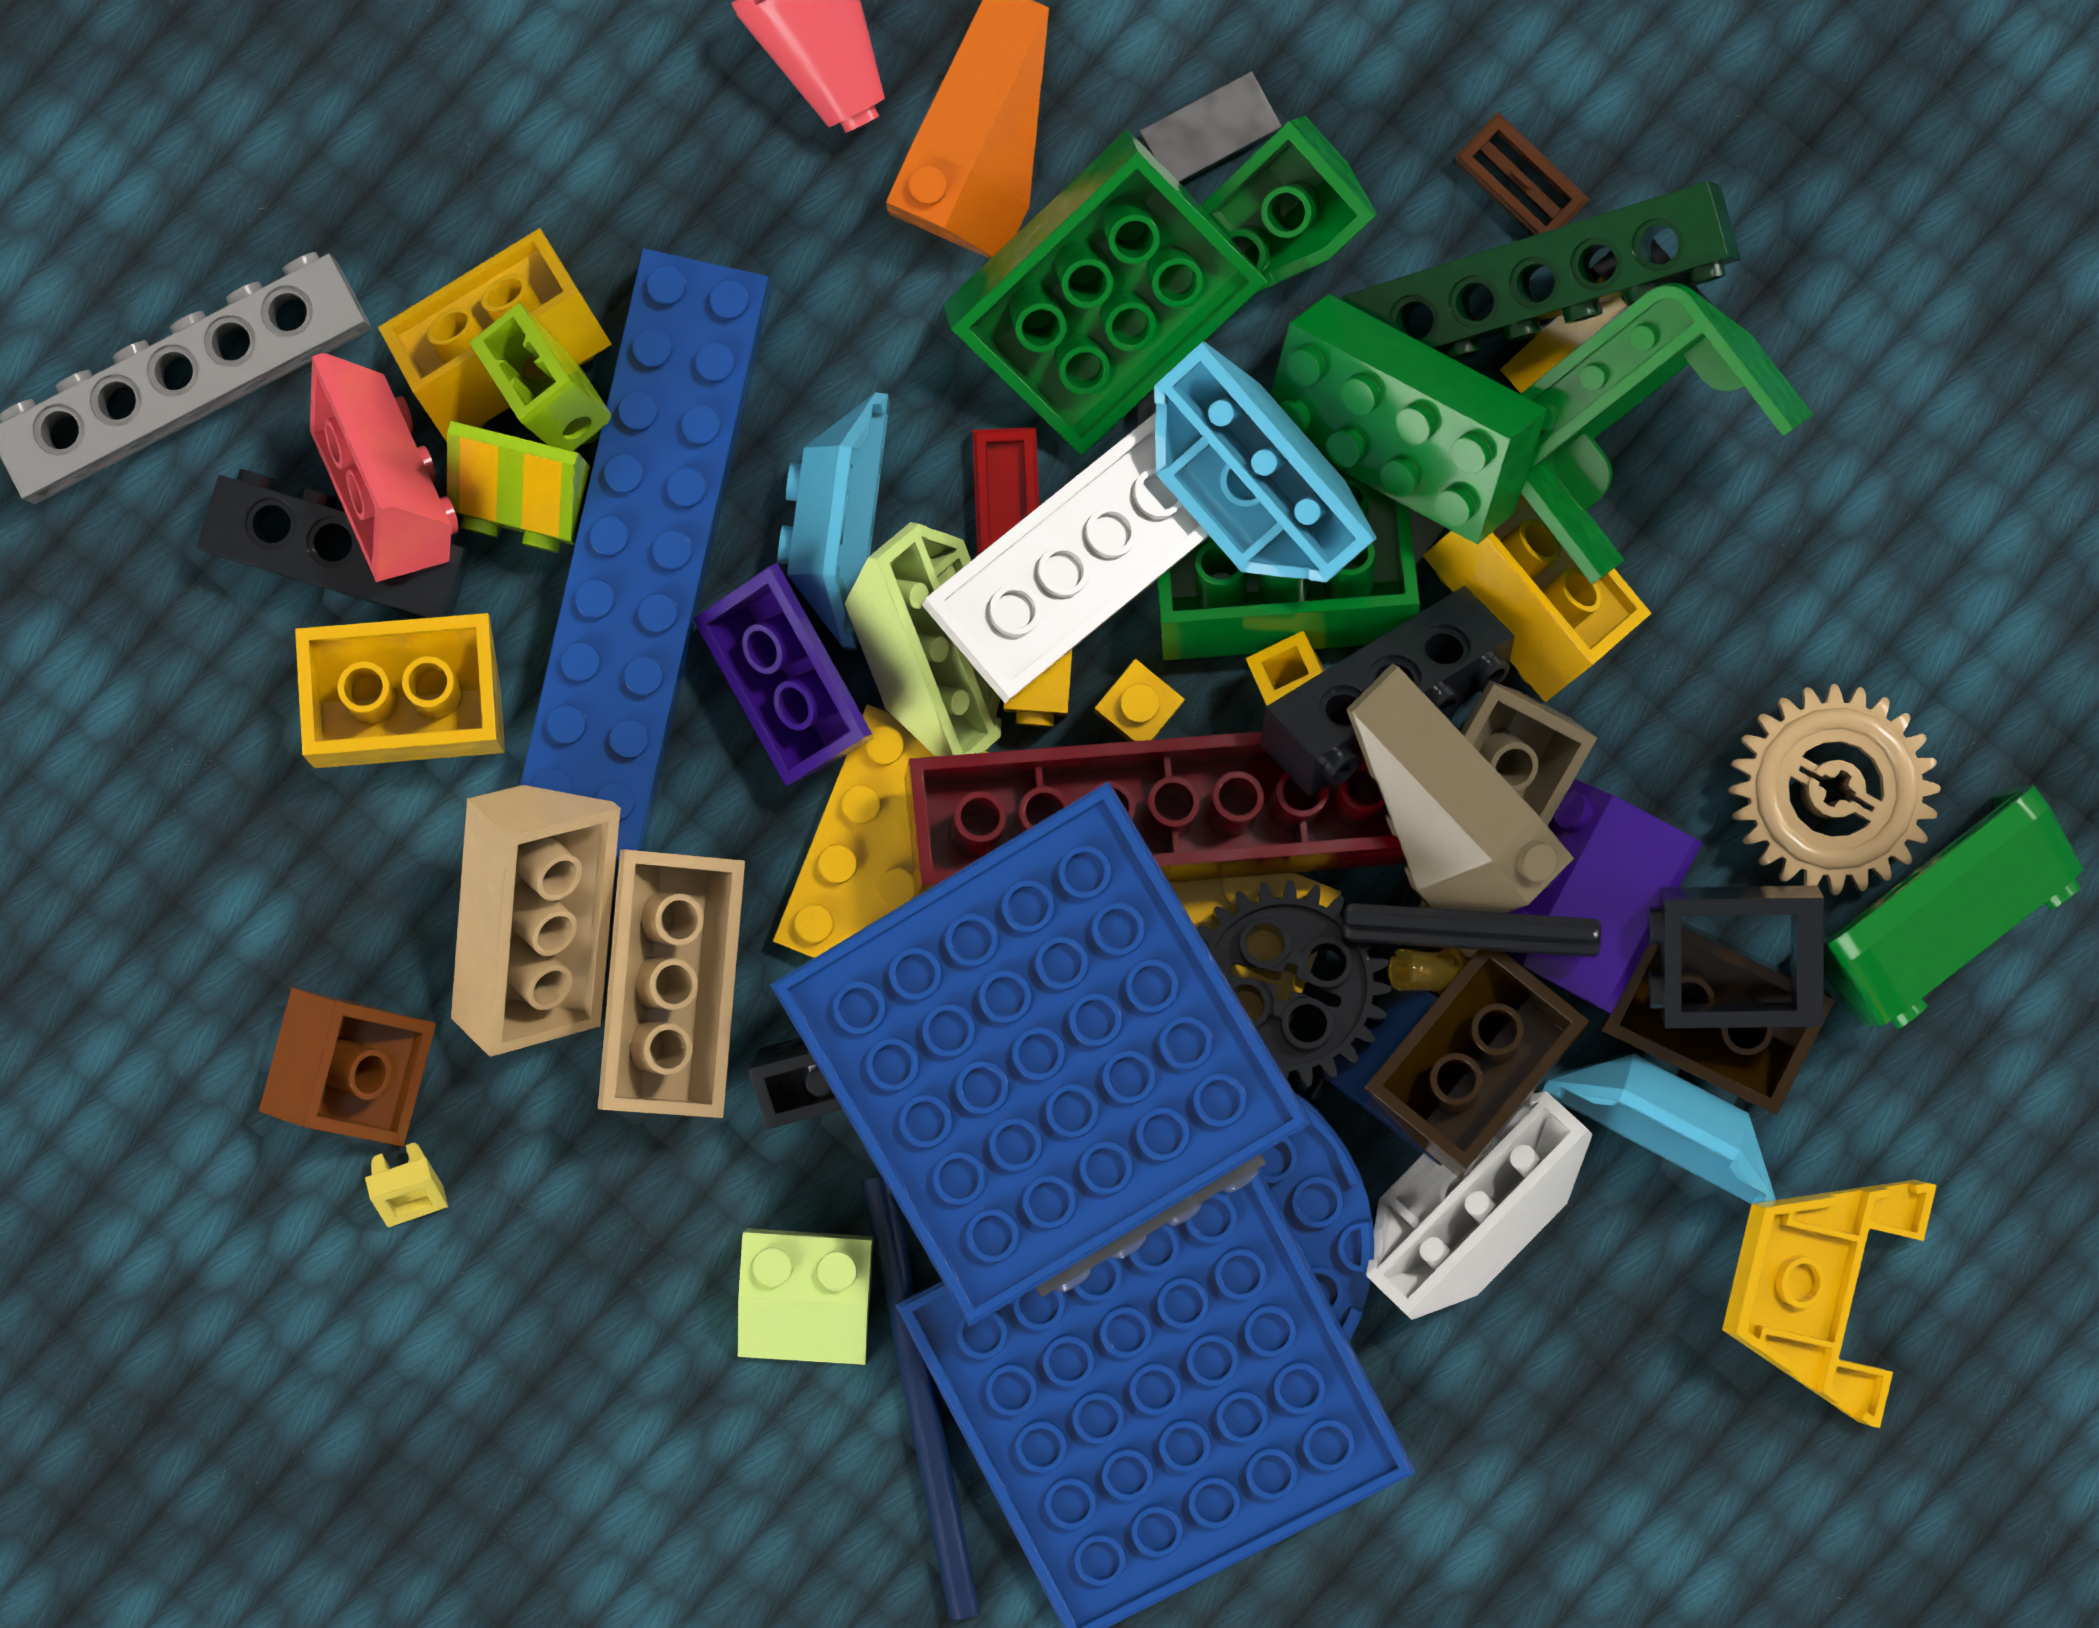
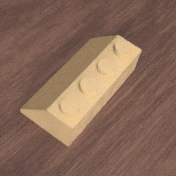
[451,785,621,1057]
[598,849,745,1118]

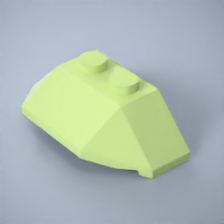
[844,522,1001,756]

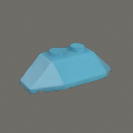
[1154,342,1376,582]
[777,392,890,652]
[1536,1052,1776,1204]

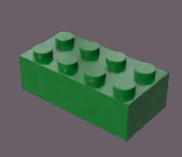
[1270,294,1547,545]

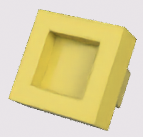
[365,1143,448,1228]

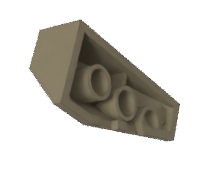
[1346,663,1574,913]
[1420,681,1597,960]

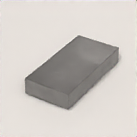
[1140,71,1282,184]

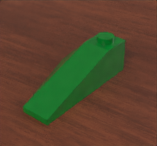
[1200,116,1378,293]

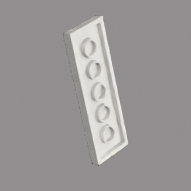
[921,412,1210,704]

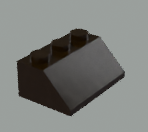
[1602,920,1835,1115]
[1364,950,1589,1180]

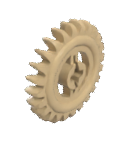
[1728,684,1941,895]

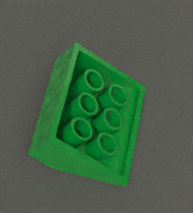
[943,129,1267,455]
[1157,469,1420,661]

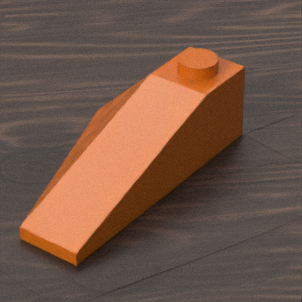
[886,0,1049,259]

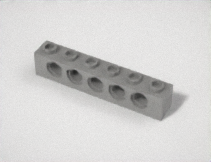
[0,252,373,505]

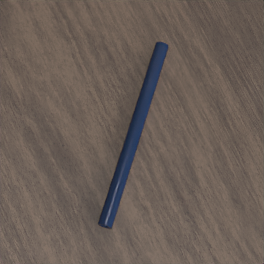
[861,1175,980,1620]

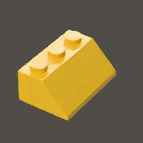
[378,228,612,442]
[1422,494,1651,703]
[295,613,505,768]

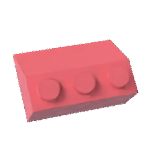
[310,353,458,582]

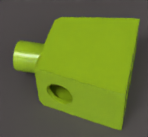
[469,302,611,451]

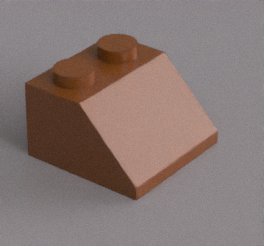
[259,987,436,1147]

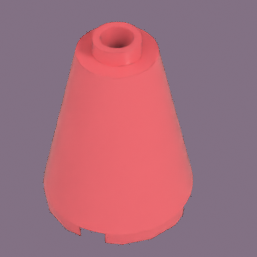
[731,0,885,133]

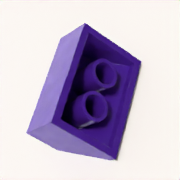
[693,563,874,787]
[1505,779,1702,1014]

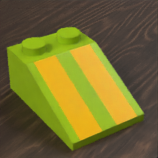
[447,421,592,553]

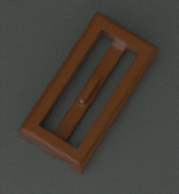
[1453,112,1590,236]

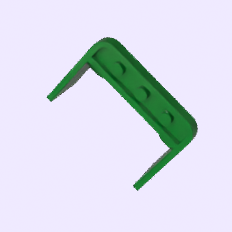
[1520,283,1814,584]
[1824,784,2084,1029]

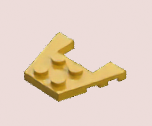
[1722,1180,1937,1428]

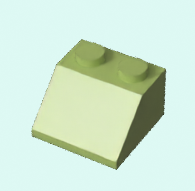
[738,1228,874,1365]

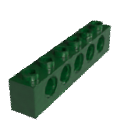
[1342,181,1741,360]

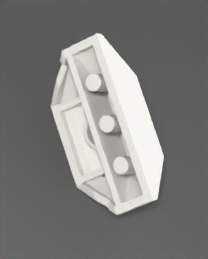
[1366,1091,1593,1320]

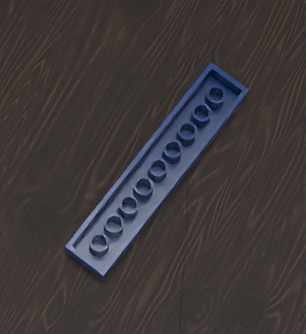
[520,248,772,901]

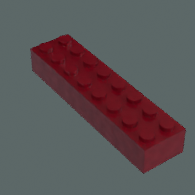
[904,725,1407,897]

